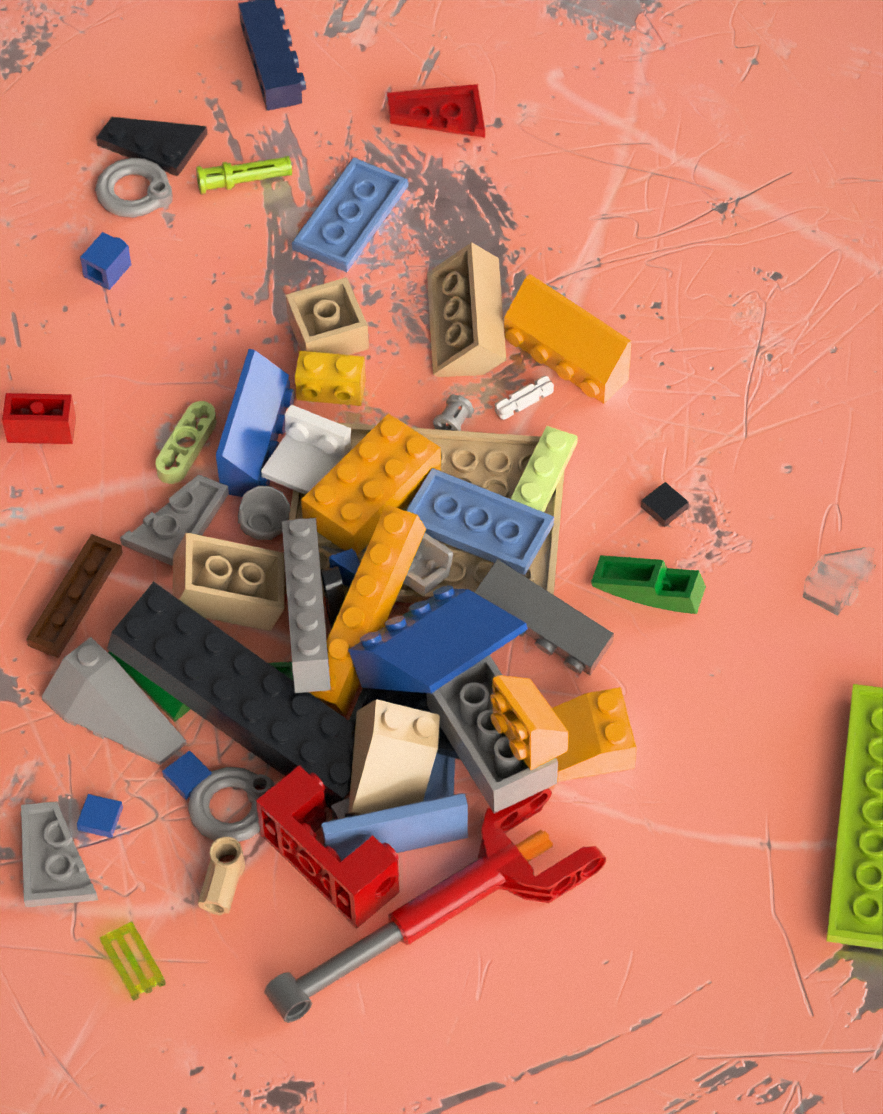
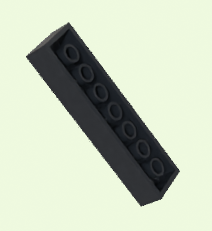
[107,582,356,810]

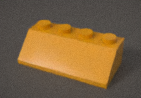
[504,274,631,404]

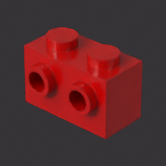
[2,393,76,444]

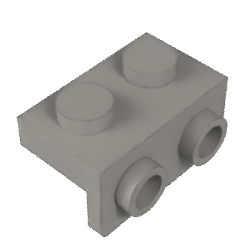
[403,533,453,596]

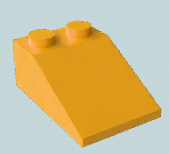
[552,687,637,782]

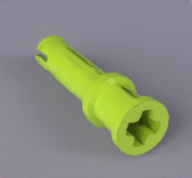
[196,156,292,194]

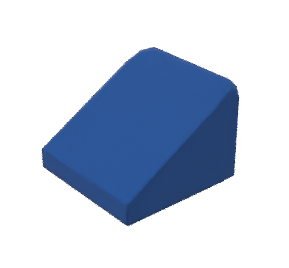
[329,549,360,588]

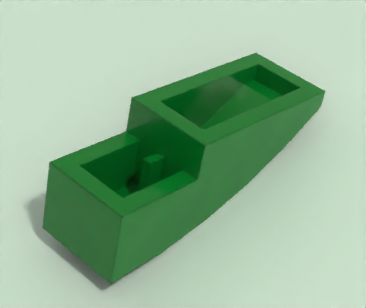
[591,555,706,614]

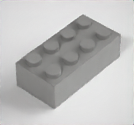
[426,655,558,813]

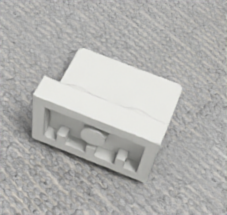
[261,405,351,495]

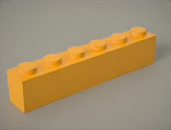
[309,504,426,716]

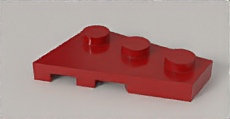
[387,84,485,138]

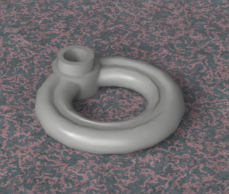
[95,158,173,218]
[188,767,274,842]

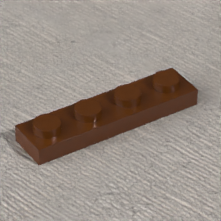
[26,534,123,658]

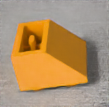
[490,675,568,770]

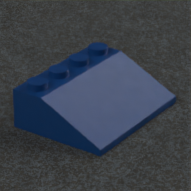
[349,585,528,693]

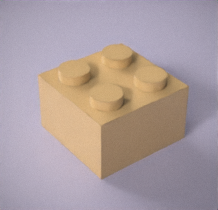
[286,277,369,355]

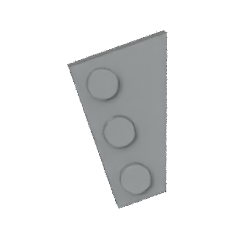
[21,801,98,907]

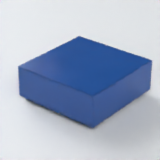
[162,750,212,800]
[77,794,123,838]

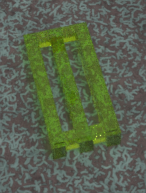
[99,921,166,1001]

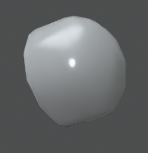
[238,486,290,540]

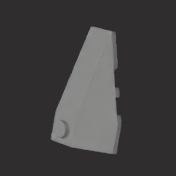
[42,637,187,765]

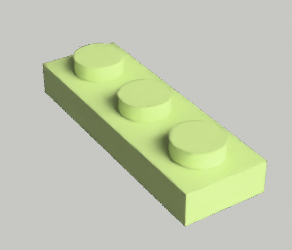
[511,426,578,512]

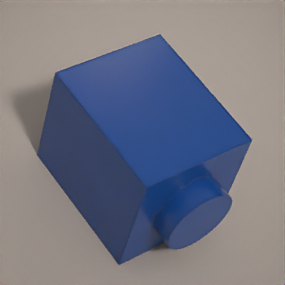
[80,232,131,290]

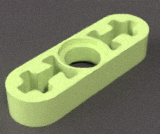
[155,401,217,484]

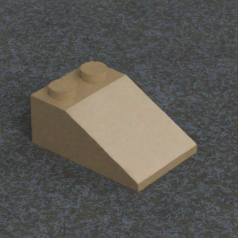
[348,700,440,815]

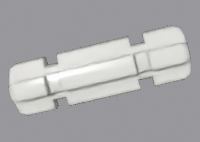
[494,376,554,420]

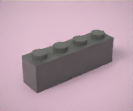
[474,559,614,676]

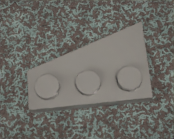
[120,474,229,566]

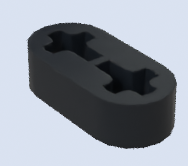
[321,566,345,629]

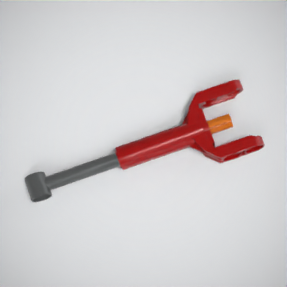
[264,788,607,1023]

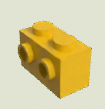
[295,351,366,406]

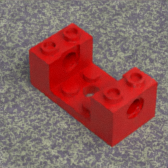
[256,765,400,929]

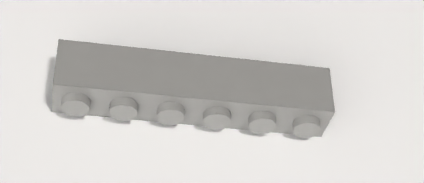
[282,518,331,693]

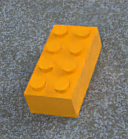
[301,413,441,555]

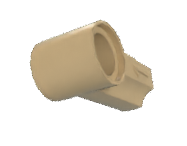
[198,837,245,915]

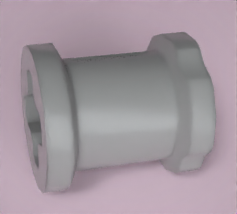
[433,394,474,431]

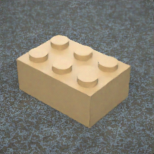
[172,532,285,631]

